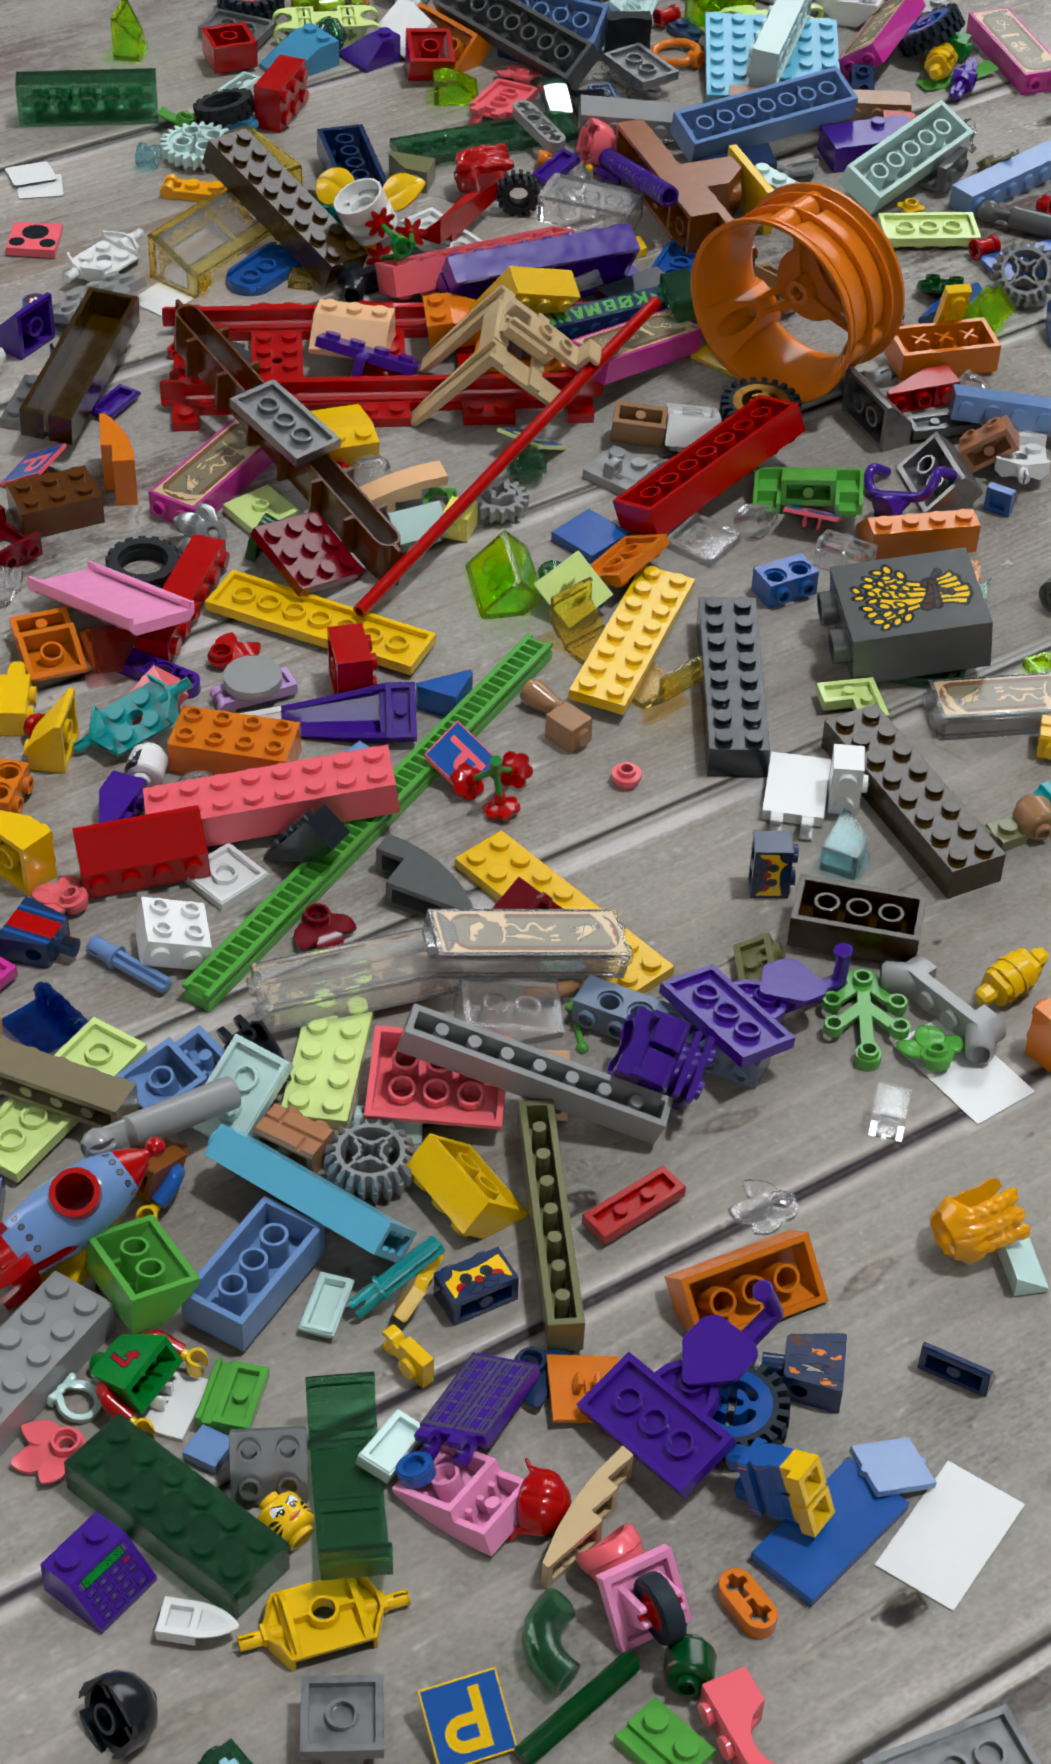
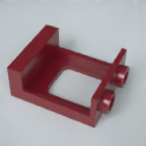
[0,505,43,578]

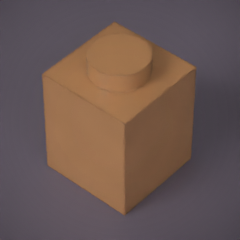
[545,701,593,754]

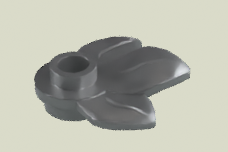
[173,502,227,553]

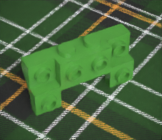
[752,467,864,518]

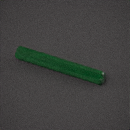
[514,1650,640,1764]

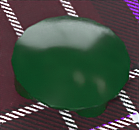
[916,274,964,296]

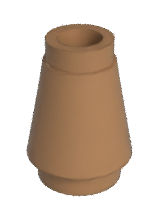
[520,679,564,714]

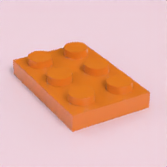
[590,534,670,588]

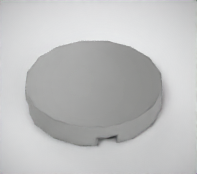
[223,656,282,701]

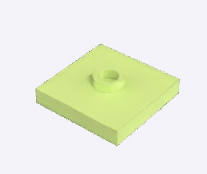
[223,484,300,534]

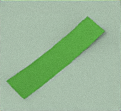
[916,60,999,90]

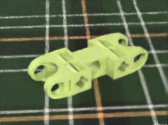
[272,5,381,45]

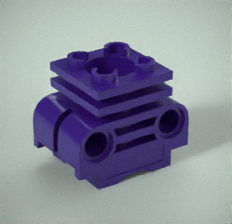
[605,1007,716,1110]

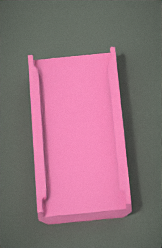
[27,561,194,636]

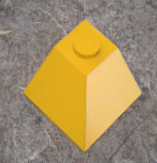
[24,688,80,774]

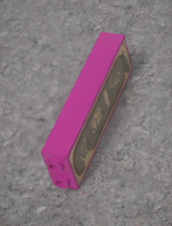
[966,7,1051,95]
[566,309,703,385]

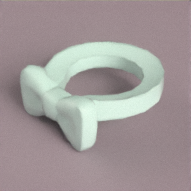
[47,1372,102,1424]

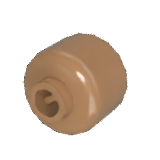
[1012,794,1051,840]

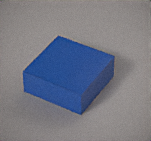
[983,482,1016,517]

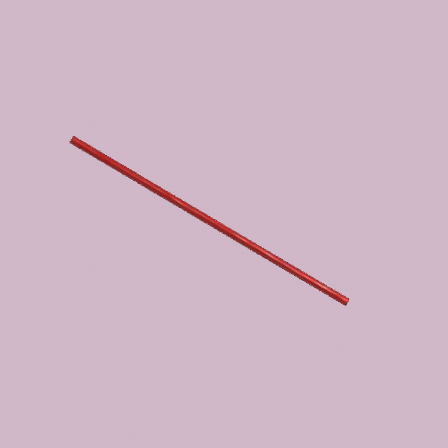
[353,296,661,617]

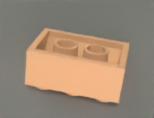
[309,299,395,359]

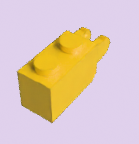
[0,661,38,736]

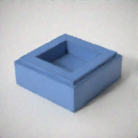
[182,1424,230,1475]

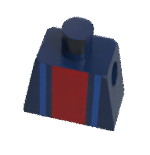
[0,897,81,968]

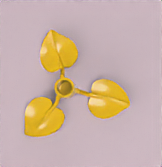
[316,167,426,260]

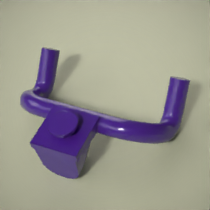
[864,463,957,517]

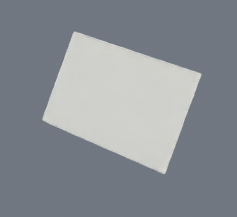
[892,1019,1035,1124]
[875,1461,1025,1611]

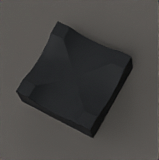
[604,11,652,53]

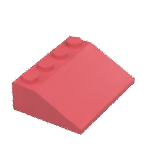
[364,1025,511,1130]

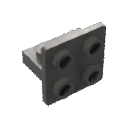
[229,1426,309,1506]

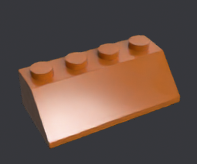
[417,2,492,75]
[856,509,981,561]
[664,1229,828,1331]

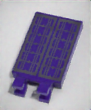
[414,1353,540,1467]

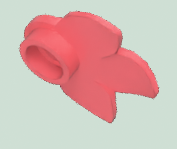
[495,64,540,85]
[31,875,89,915]
[10,1420,86,1485]

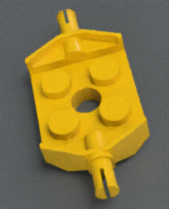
[236,1570,411,1672]

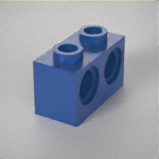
[751,553,819,609]

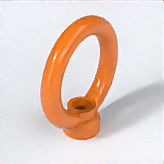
[650,38,705,69]

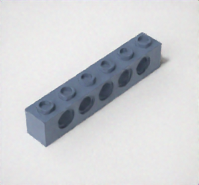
[572,975,771,1089]

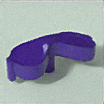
[593,167,621,187]

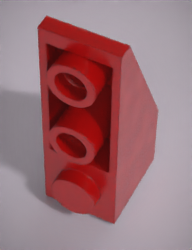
[886,365,960,413]

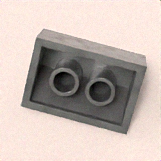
[841,366,912,452]
[896,431,984,513]

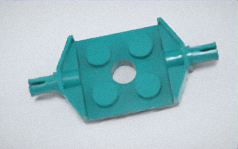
[73,673,193,758]

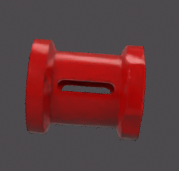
[653,4,681,28]
[969,234,1001,261]

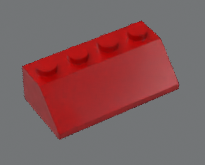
[72,805,211,899]

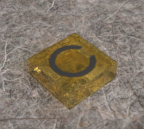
[288,267,316,290]

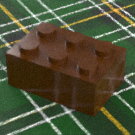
[6,465,105,538]

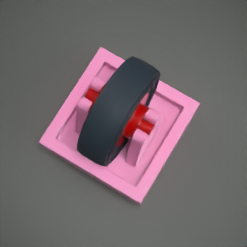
[595,1543,692,1652]

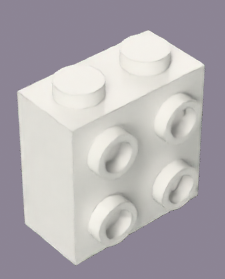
[134,897,212,970]

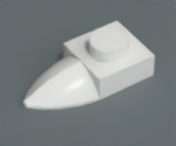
[155,1596,239,1646]

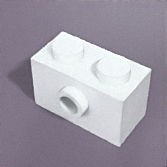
[827,744,868,816]

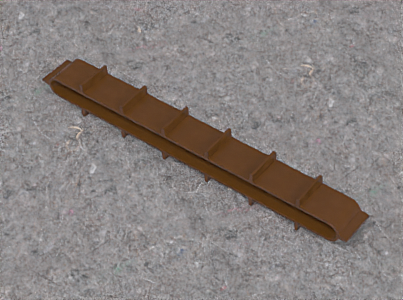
[175,299,402,586]

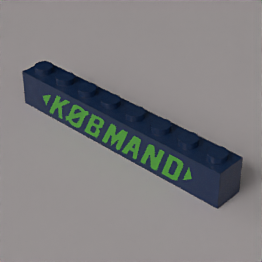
[507,284,684,359]

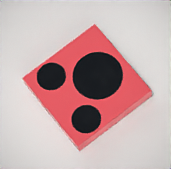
[5,222,63,258]

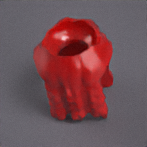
[454,143,514,194]

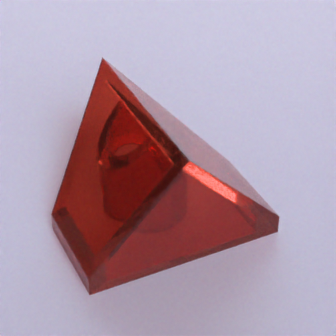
[78,625,139,674]

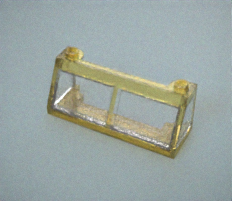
[147,186,277,298]

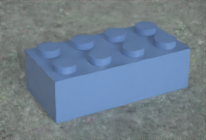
[182,1195,325,1352]

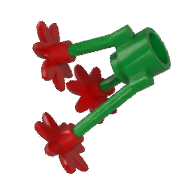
[365,207,428,265]

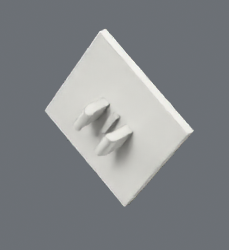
[112,1370,209,1443]

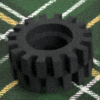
[497,169,540,217]

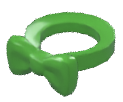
[423,486,457,511]

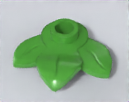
[156,106,196,127]
[896,1025,964,1071]

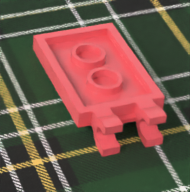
[469,78,539,132]

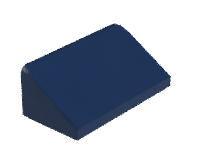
[918,1341,995,1397]

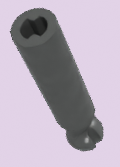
[977,200,1051,239]

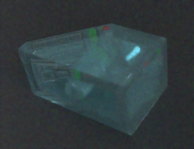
[820,809,871,881]

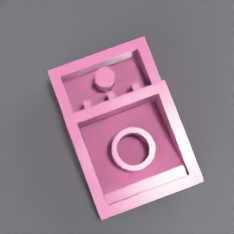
[392,1440,524,1557]

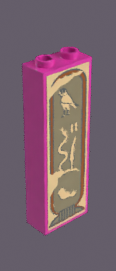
[838,0,926,80]
[148,418,273,523]

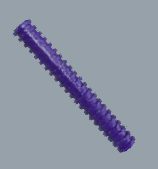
[598,148,679,207]

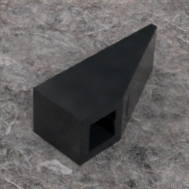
[263,804,351,862]

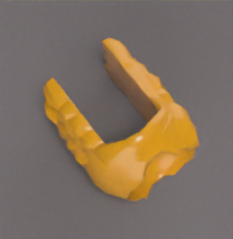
[930,1178,1031,1265]

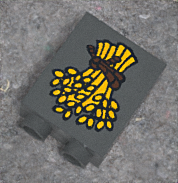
[817,547,993,682]

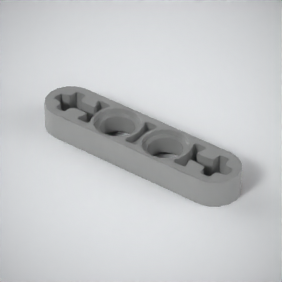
[513,100,566,153]

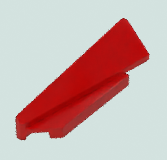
[420,183,496,245]

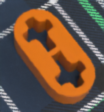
[717,1568,778,1639]

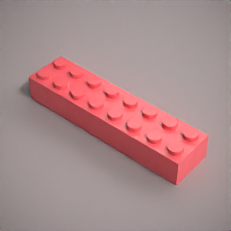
[375,226,576,301]
[143,745,400,847]

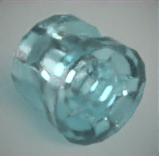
[135,142,161,169]

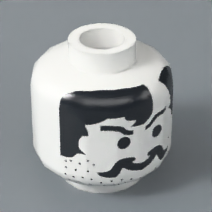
[125,742,169,787]

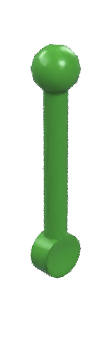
[566,1001,589,1054]

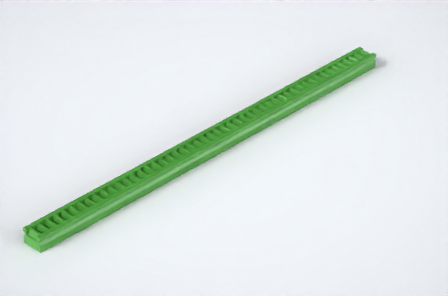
[182,633,553,1013]

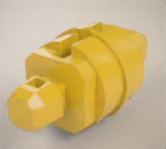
[924,42,958,81]
[974,947,1049,1006]

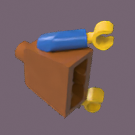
[136,1137,189,1222]

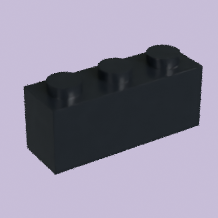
[595,266,674,301]

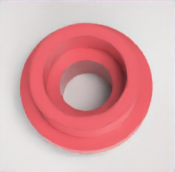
[611,762,642,790]

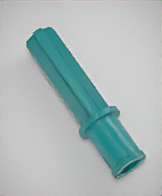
[347,1235,445,1319]

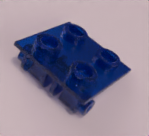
[2,982,89,1054]

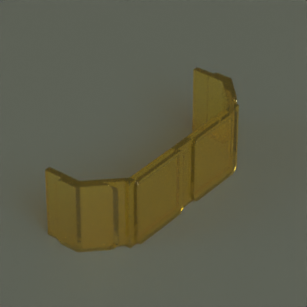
[548,577,703,709]

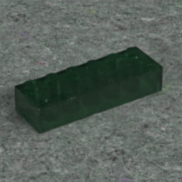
[15,68,159,127]
[64,1413,290,1620]

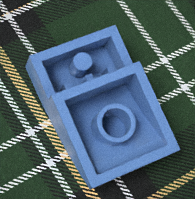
[115,1025,225,1109]

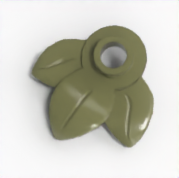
[976,149,1020,173]

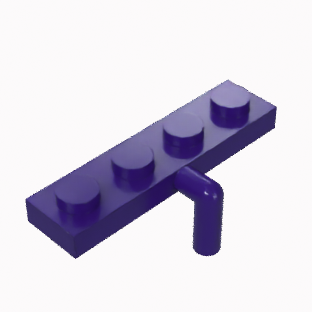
[315,331,421,376]

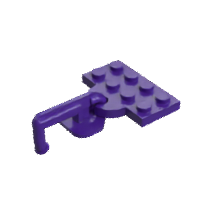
[659,943,853,1068]
[576,1280,784,1499]

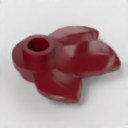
[294,903,357,955]

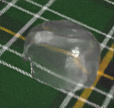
[351,454,392,487]

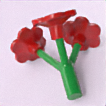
[450,751,533,820]

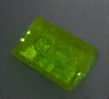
[465,529,543,620]

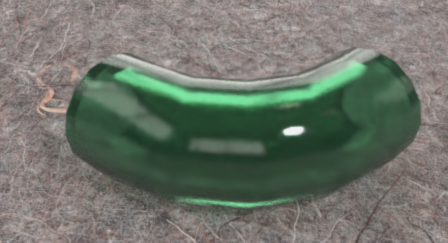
[521,1588,580,1697]

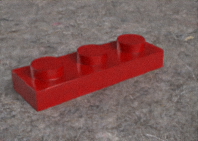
[582,1165,686,1245]

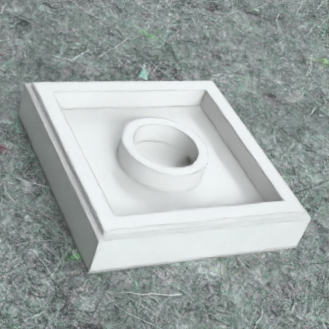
[184,843,270,911]

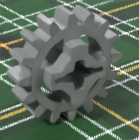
[475,477,529,524]

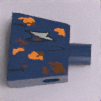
[761,1333,847,1413]

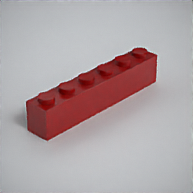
[134,534,230,662]

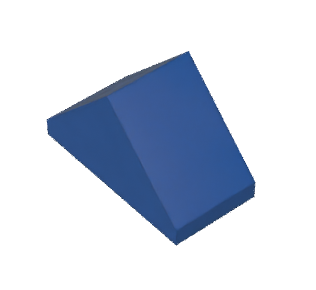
[416,669,473,717]

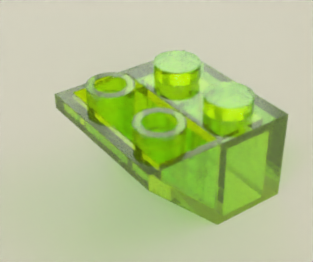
[963,285,1016,332]

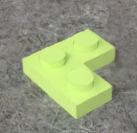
[816,677,889,718]

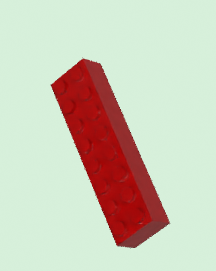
[612,395,805,535]

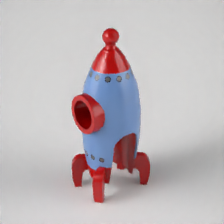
[0,1137,166,1310]

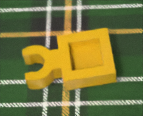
[382,1324,434,1389]

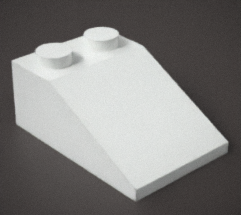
[664,403,722,452]

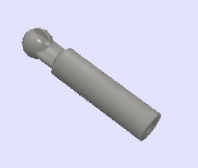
[81,1076,241,1158]

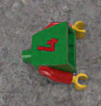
[89,1329,208,1447]

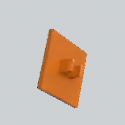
[546,1354,619,1423]

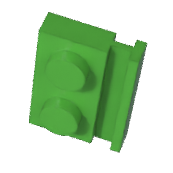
[195,1357,270,1433]
[614,1697,716,1764]

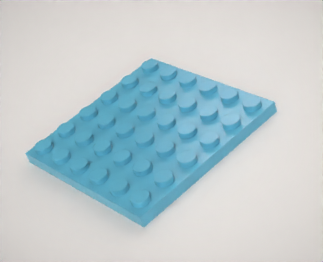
[705,12,840,102]

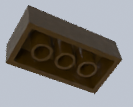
[787,874,927,962]

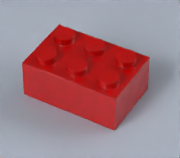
[253,54,309,133]

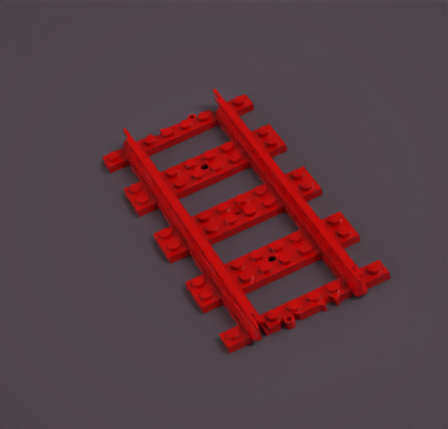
[160,300,603,432]

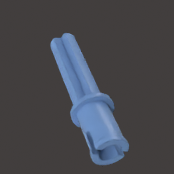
[86,935,173,994]

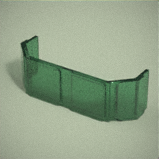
[305,1371,393,1581]

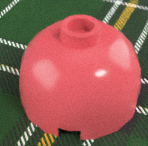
[576,118,616,167]

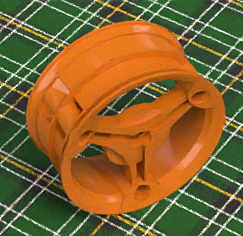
[691,182,905,403]

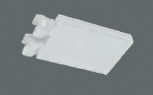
[378,0,437,59]
[761,751,831,840]

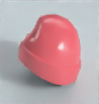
[575,1523,647,1585]

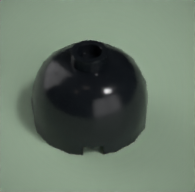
[78,1670,158,1760]

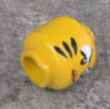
[257,1491,314,1551]

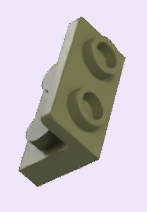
[733,932,786,981]

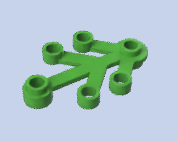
[821,968,910,1071]

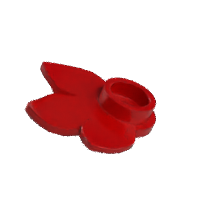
[207,632,261,669]

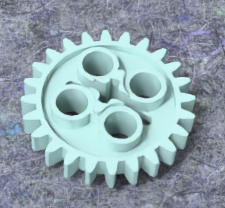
[160,121,231,170]

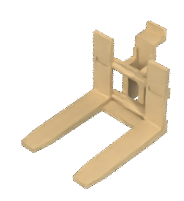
[411,284,602,427]

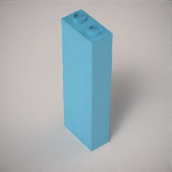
[204,1123,417,1262]

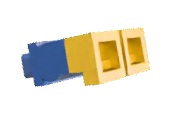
[725,1437,835,1538]

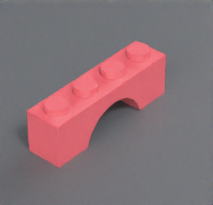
[697,1666,775,1764]

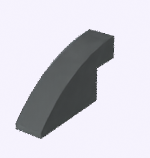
[376,833,474,923]

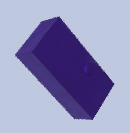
[817,115,911,173]

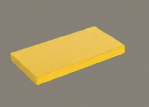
[728,144,774,235]

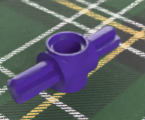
[949,57,979,102]

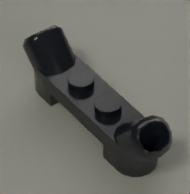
[337,246,428,303]

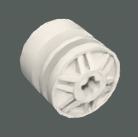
[334,178,398,246]

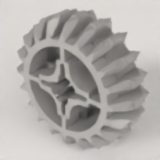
[991,240,1051,308]
[323,1118,416,1205]

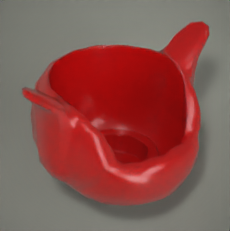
[508,1457,572,1542]

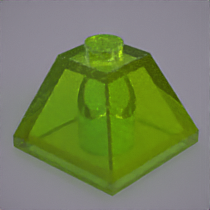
[110,0,148,63]
[432,68,479,106]

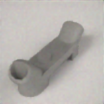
[879,955,1006,1064]

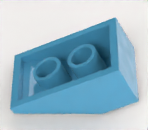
[259,23,339,77]

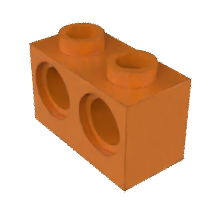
[0,758,34,814]

